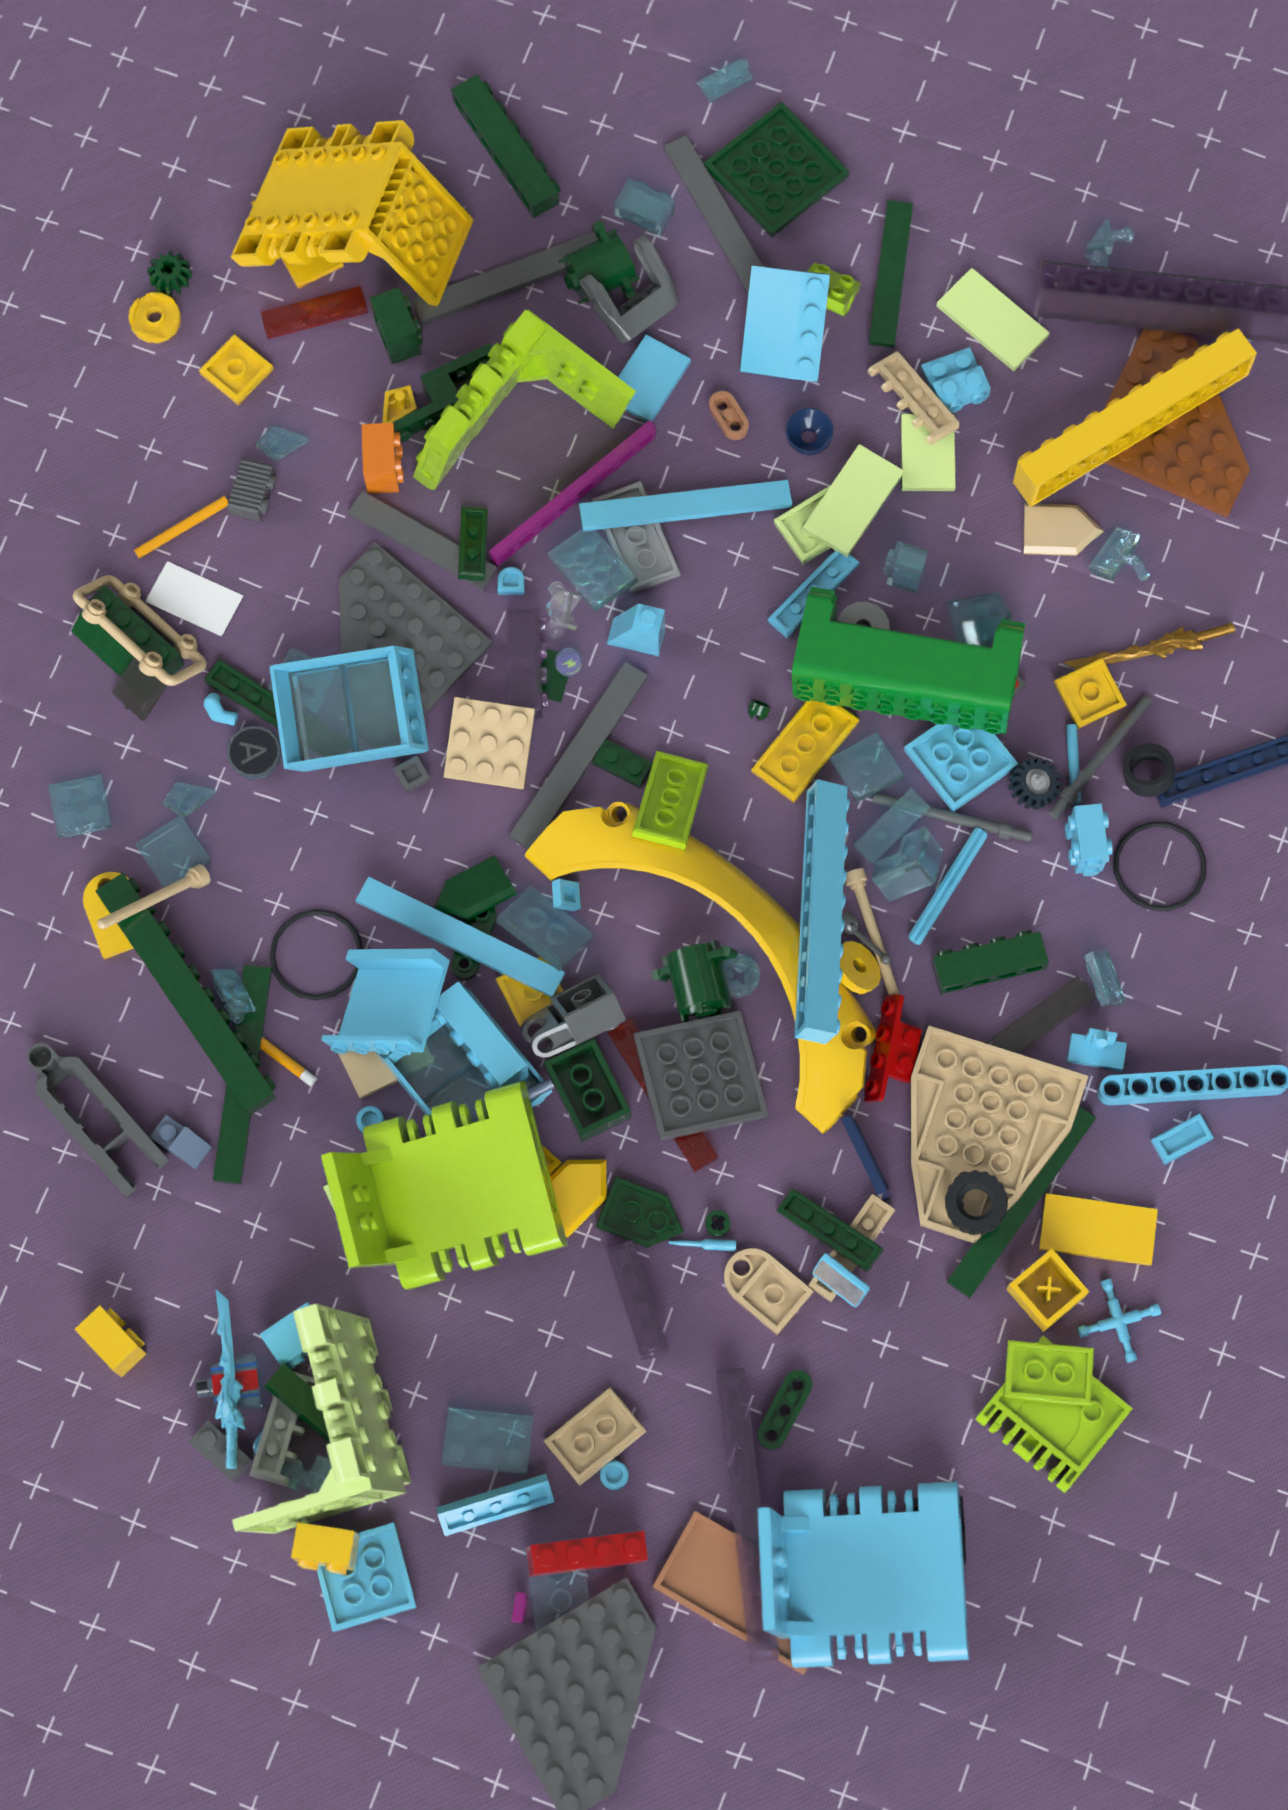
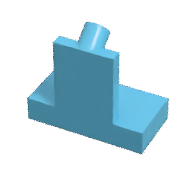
[1067,1028,1127,1072]

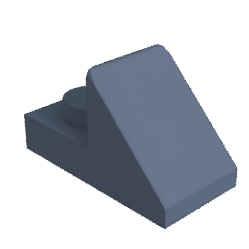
[150,1115,212,1170]

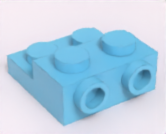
[921,347,991,413]

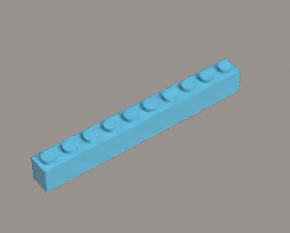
[795,779,850,1044]

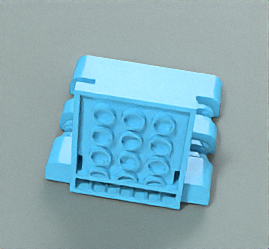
[758,1481,970,1668]

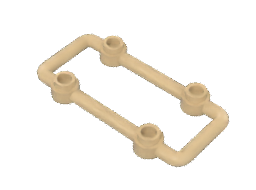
[73,575,207,686]

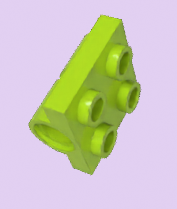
[807,262,861,317]

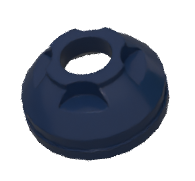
[785,408,834,455]

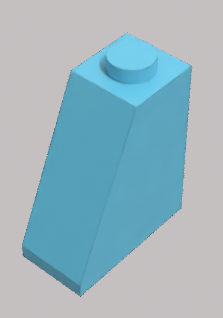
[607,604,665,656]

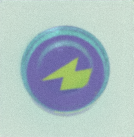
[555,648,582,676]

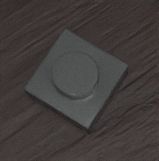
[393,756,431,793]

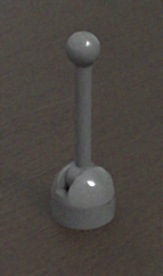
[842,911,891,964]

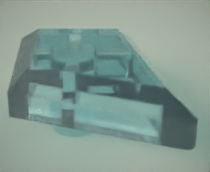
[255,425,309,461]
[162,782,216,819]

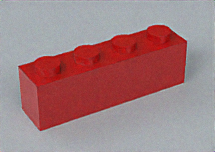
[526,1531,648,1577]

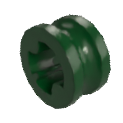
[705,1210,730,1237]

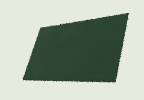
[533,649,569,703]

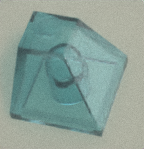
[947,592,1011,647]

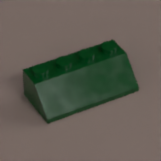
[71,585,184,701]

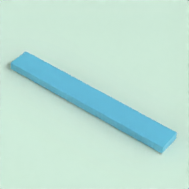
[579,480,792,531]
[356,877,565,997]

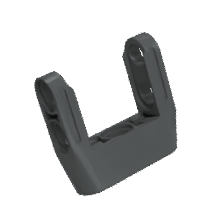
[580,235,680,343]

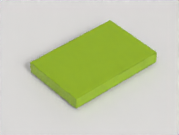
[1004,1340,1094,1406]

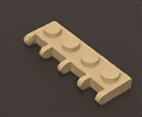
[867,351,959,445]

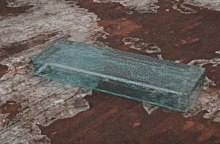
[853,788,930,865]

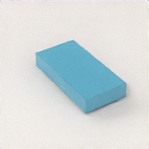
[1151,1114,1214,1165]

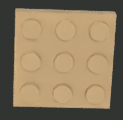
[444,697,536,789]

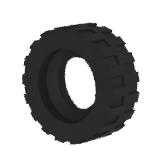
[945,1170,1008,1236]

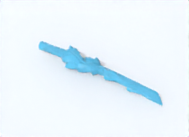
[215,1290,245,1469]

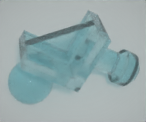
[1084,219,1134,270]

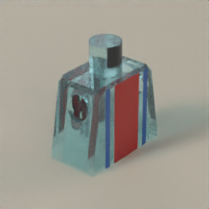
[196,1352,264,1410]

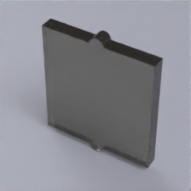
[112,657,167,721]

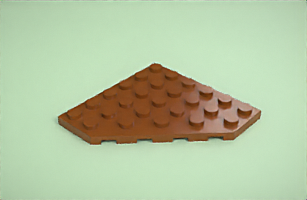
[1103,319,1250,518]

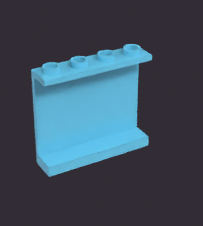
[321,949,450,1055]

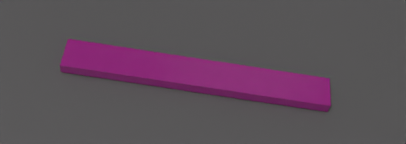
[489,420,656,567]

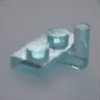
[1088,526,1149,581]

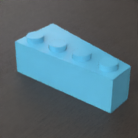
[434,982,529,1089]

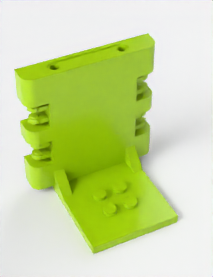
[413,309,636,490]
[321,1081,568,1290]

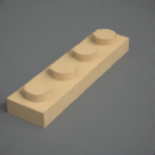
[808,1194,895,1302]

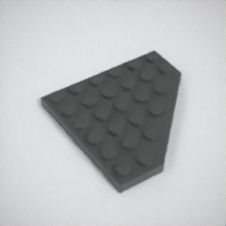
[339,542,493,749]
[477,1577,656,1810]

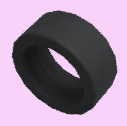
[1122,743,1175,797]

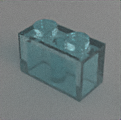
[614,179,675,237]
[884,541,928,594]

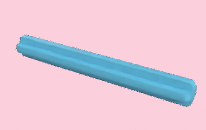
[908,828,988,945]

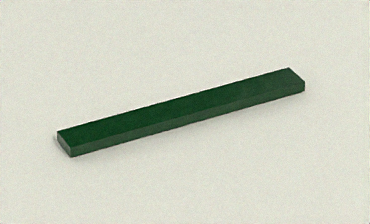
[213,965,272,1185]
[947,1106,1096,1299]

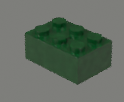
[544,1038,631,1142]

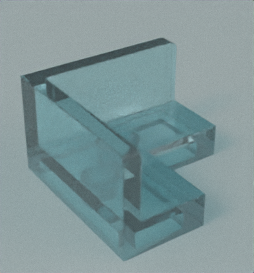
[871,827,942,901]

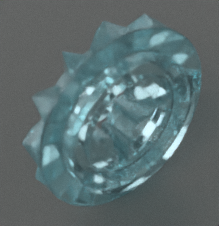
[722,954,760,998]

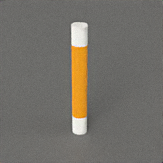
[261,1036,317,1087]

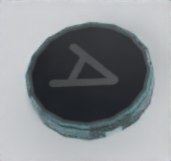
[227,726,281,780]

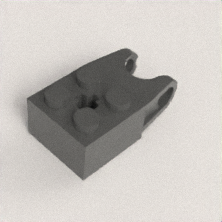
[521,973,626,1058]

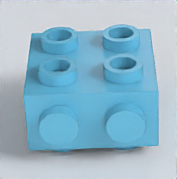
[1065,803,1112,876]

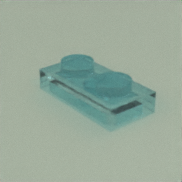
[1084,951,1126,1007]

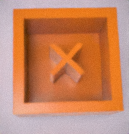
[361,423,404,494]

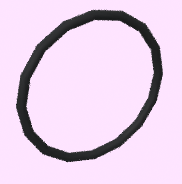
[1114,822,1206,911]
[269,909,363,1000]

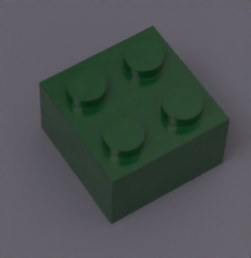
[369,287,423,364]

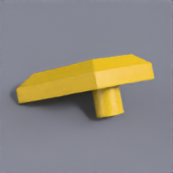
[382,385,417,423]

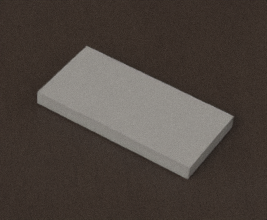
[592,481,680,594]

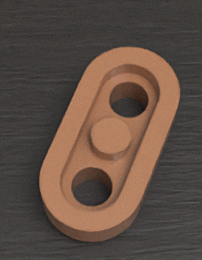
[709,391,749,440]

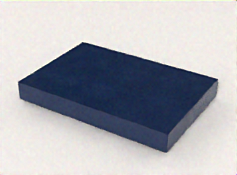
[841,1116,892,1201]

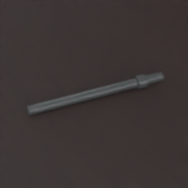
[1049,696,1152,820]
[872,792,1033,842]

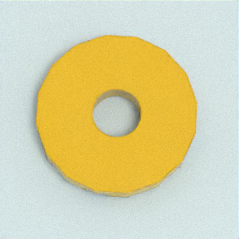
[128,292,181,343]
[840,941,881,994]

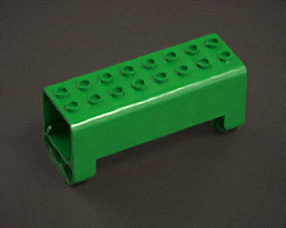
[792,587,1025,734]

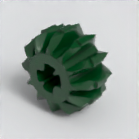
[147,250,192,296]

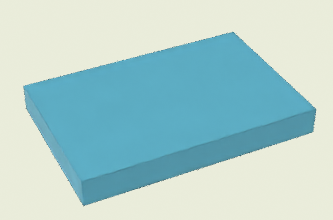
[618,335,691,422]

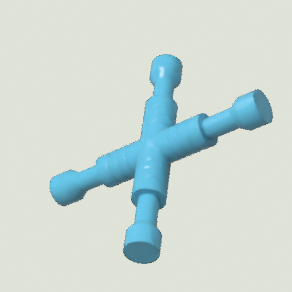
[1077,1279,1161,1363]

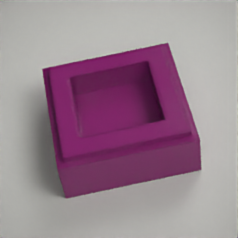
[512,1592,528,1624]

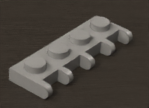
[249,1372,316,1486]

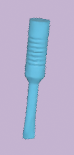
[669,1239,736,1251]

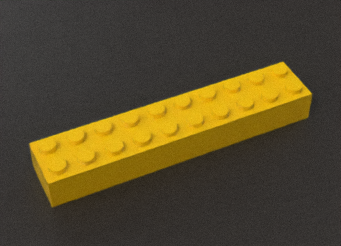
[1013,328,1257,507]

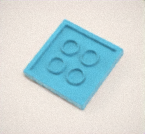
[904,724,1018,812]
[317,1523,417,1632]

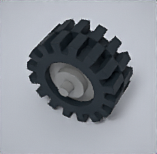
[1009,757,1062,810]

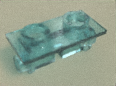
[696,58,753,103]
[211,968,256,1023]

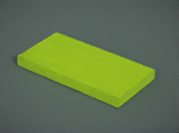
[632,751,709,850]

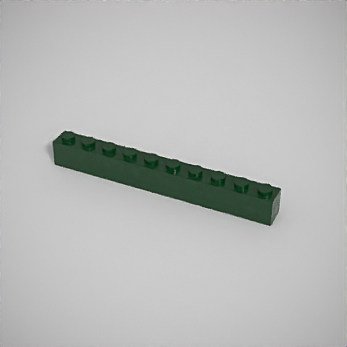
[95,873,277,1117]

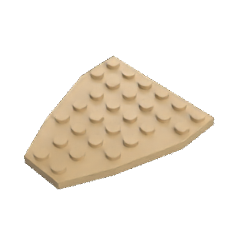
[911,1026,1088,1243]

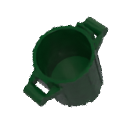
[558,221,640,304]
[651,939,738,1022]

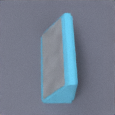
[812,1254,870,1308]

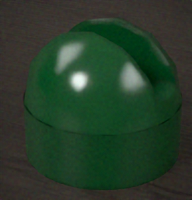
[747,699,771,721]

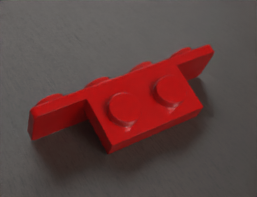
[864,994,922,1103]

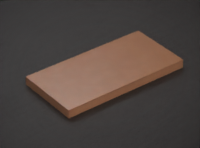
[652,1511,807,1675]

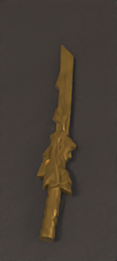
[1063,622,1235,669]

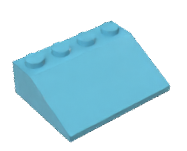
[740,266,830,382]

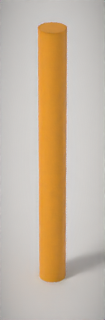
[134,496,228,559]

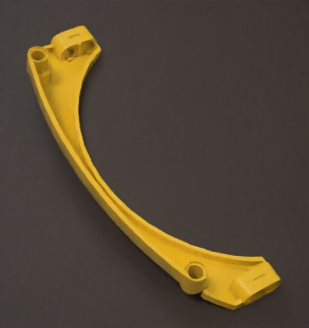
[525,802,876,1134]

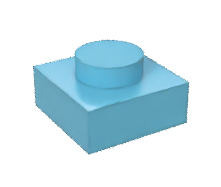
[552,879,581,912]

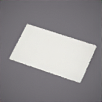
[145,561,243,637]

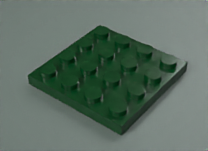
[704,102,849,238]

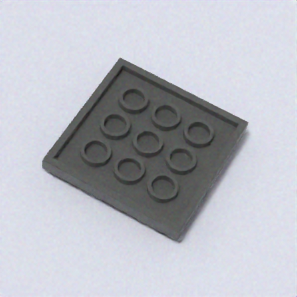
[633,1011,768,1141]

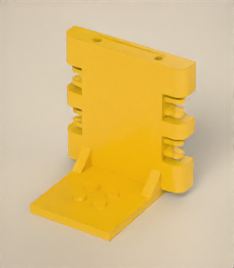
[231,120,474,306]

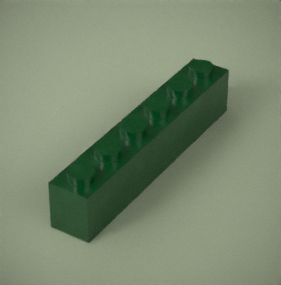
[451,75,561,219]

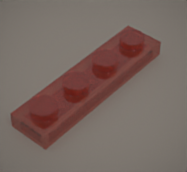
[260,286,368,339]

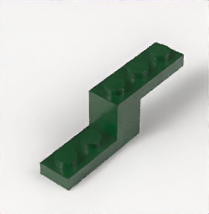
[391,343,492,442]

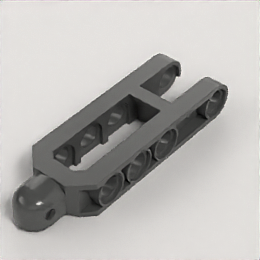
[26,1043,169,1198]

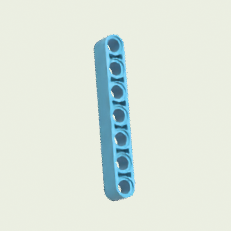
[1097,1065,1288,1106]

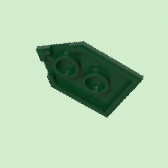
[434,855,517,920]
[595,1176,684,1248]

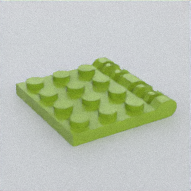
[975,1336,1133,1493]

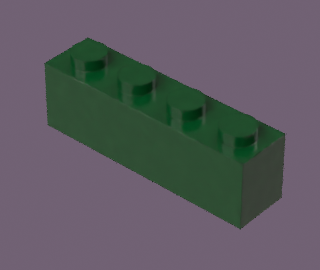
[931,930,1049,995]

